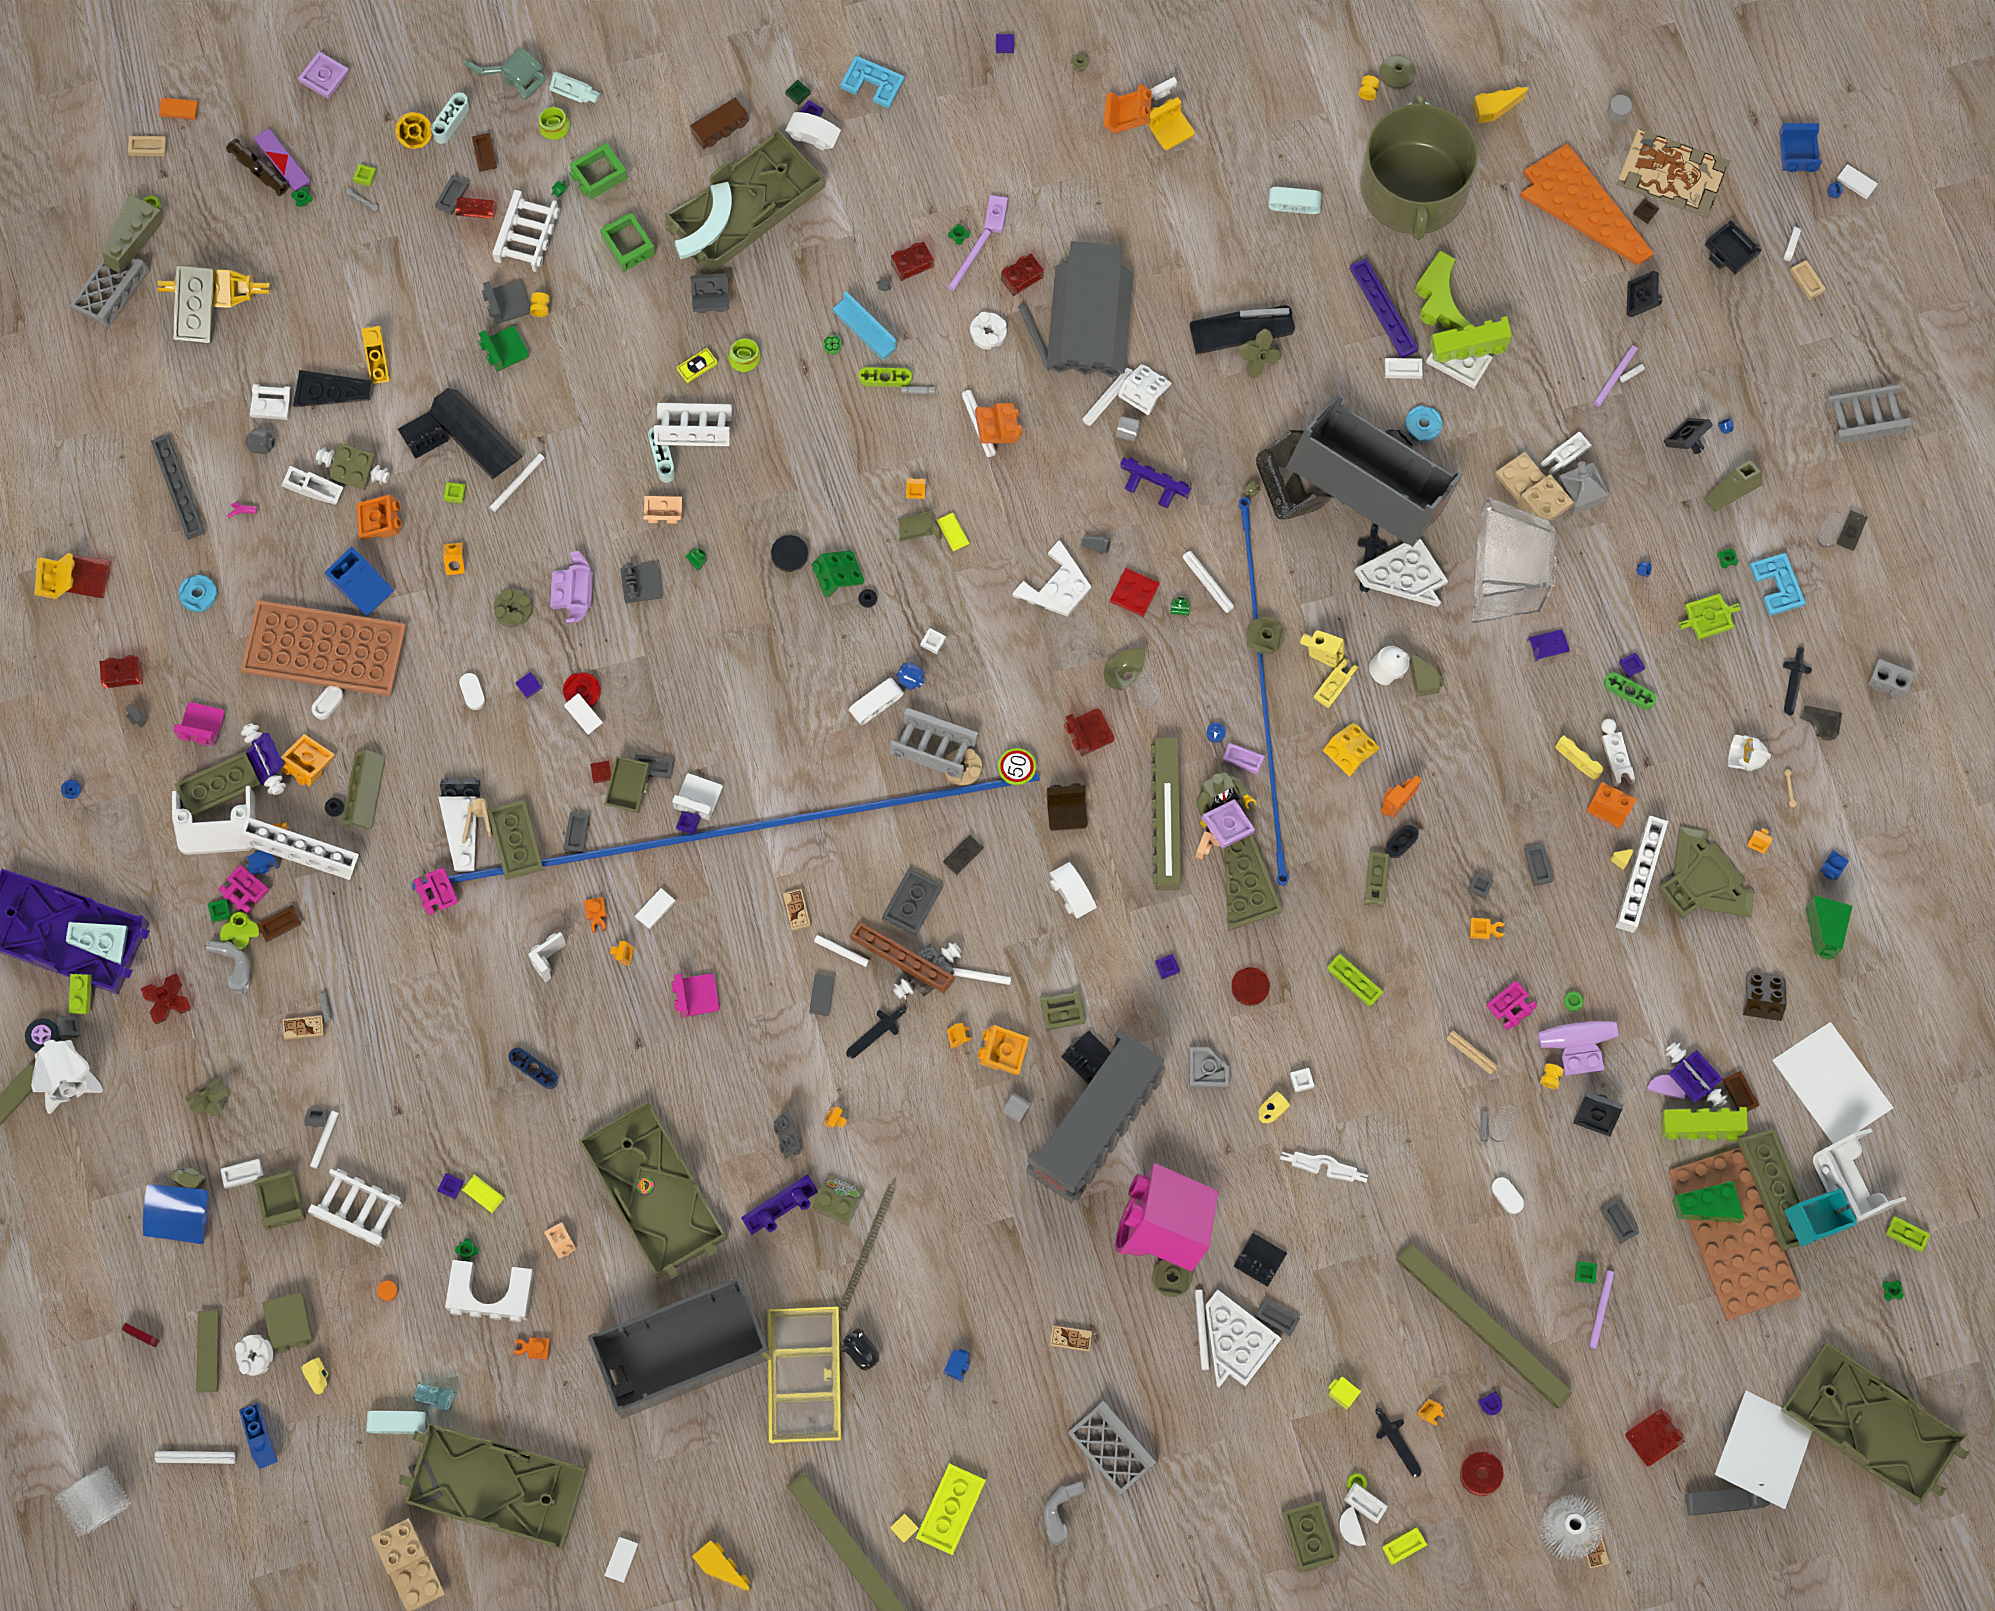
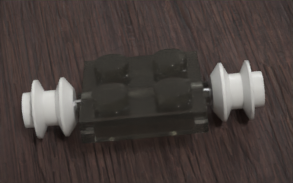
[893,942,961,1000]

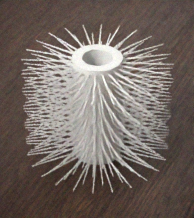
[55,1466,131,1537]
[1540,1494,1605,1561]

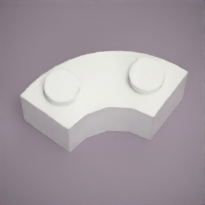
[785,112,841,150]
[1049,862,1097,918]

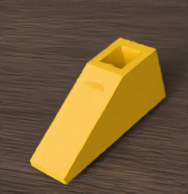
[1472,87,1528,124]
[361,325,390,384]
[692,1540,750,1592]

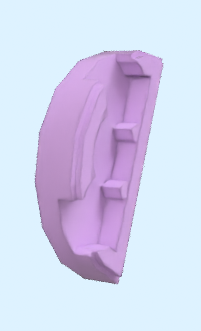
[1646,1075,1685,1101]

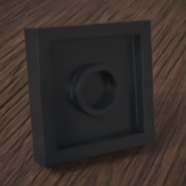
[1626,271,1663,317]
[1663,418,1713,454]
[1573,1091,1624,1137]

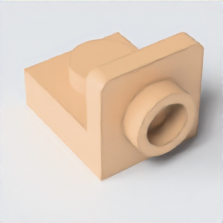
[1195,831,1220,859]
[544,1222,576,1259]

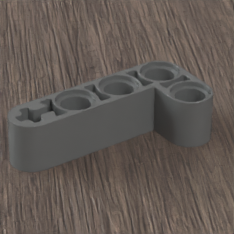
[1685,1484,1770,1516]

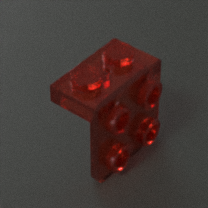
[1063,709,1115,757]
[1625,1408,1685,1466]

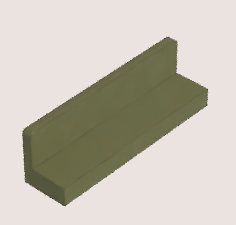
[341,750,385,829]

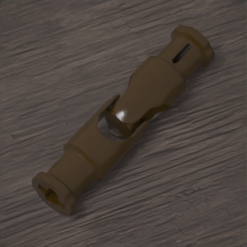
[226,139,289,196]

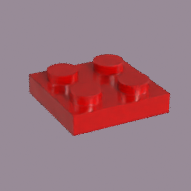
[1110,568,1160,617]

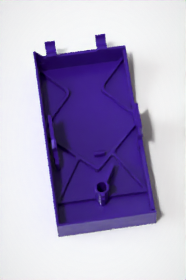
[0,868,150,995]

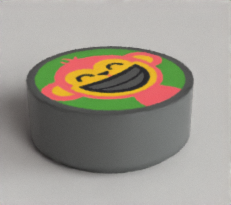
[636,1177,655,1195]

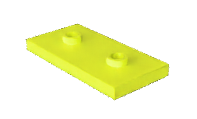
[916,1463,986,1556]

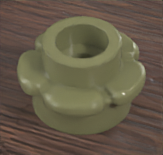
[1071,54,1089,72]
[1243,481,1260,498]

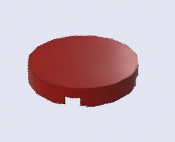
[563,672,601,708]

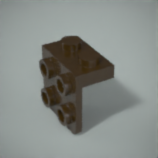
[1046,783,1088,831]
[1743,973,1787,1021]

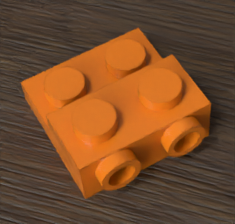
[974,403,1022,444]
[356,495,402,540]
[1380,775,1422,819]

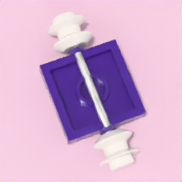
[241,724,286,795]
[1665,1042,1727,1109]

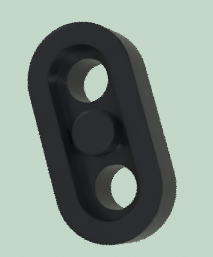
[1385,825,1419,858]

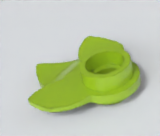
[220,912,259,950]

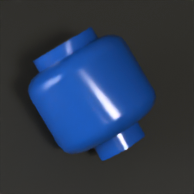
[896,662,925,690]

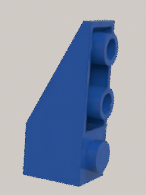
[239,1402,278,1469]

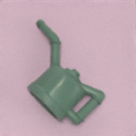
[464,48,546,100]

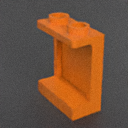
[1103,84,1152,134]
[1586,782,1636,829]

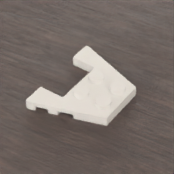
[1012,541,1091,617]

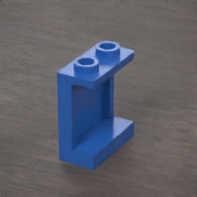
[1779,123,1822,172]

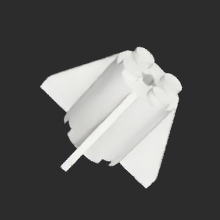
[31,1040,103,1114]

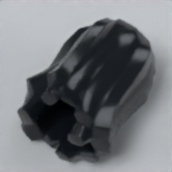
[842,1328,879,1371]

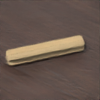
[1447,1031,1497,1074]

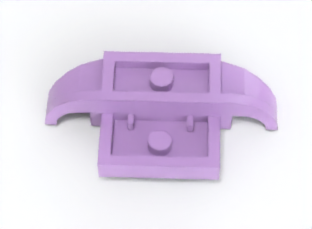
[550,551,593,624]

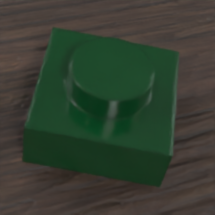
[785,80,811,106]

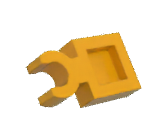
[1470,918,1504,940]

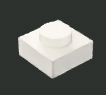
[920,628,946,654]
[1289,1068,1314,1093]

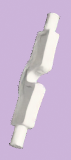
[1280,1151,1368,1183]

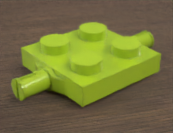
[1678,593,1741,640]

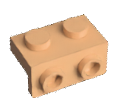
[643,496,682,524]

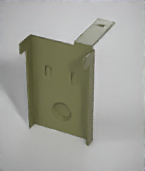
[897,511,942,542]

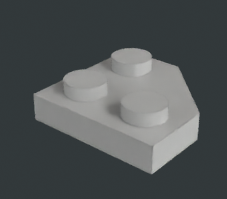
[1189,1047,1229,1088]

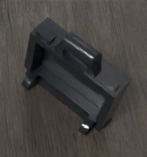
[1705,220,1762,275]

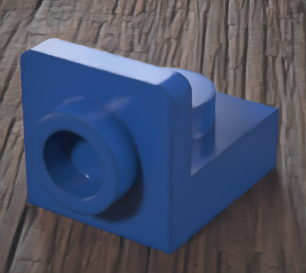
[1820,851,1849,881]

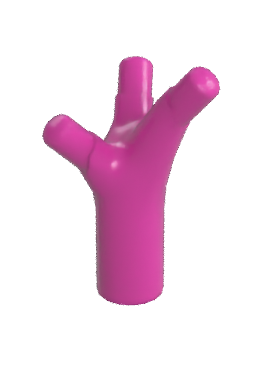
[227,501,257,518]

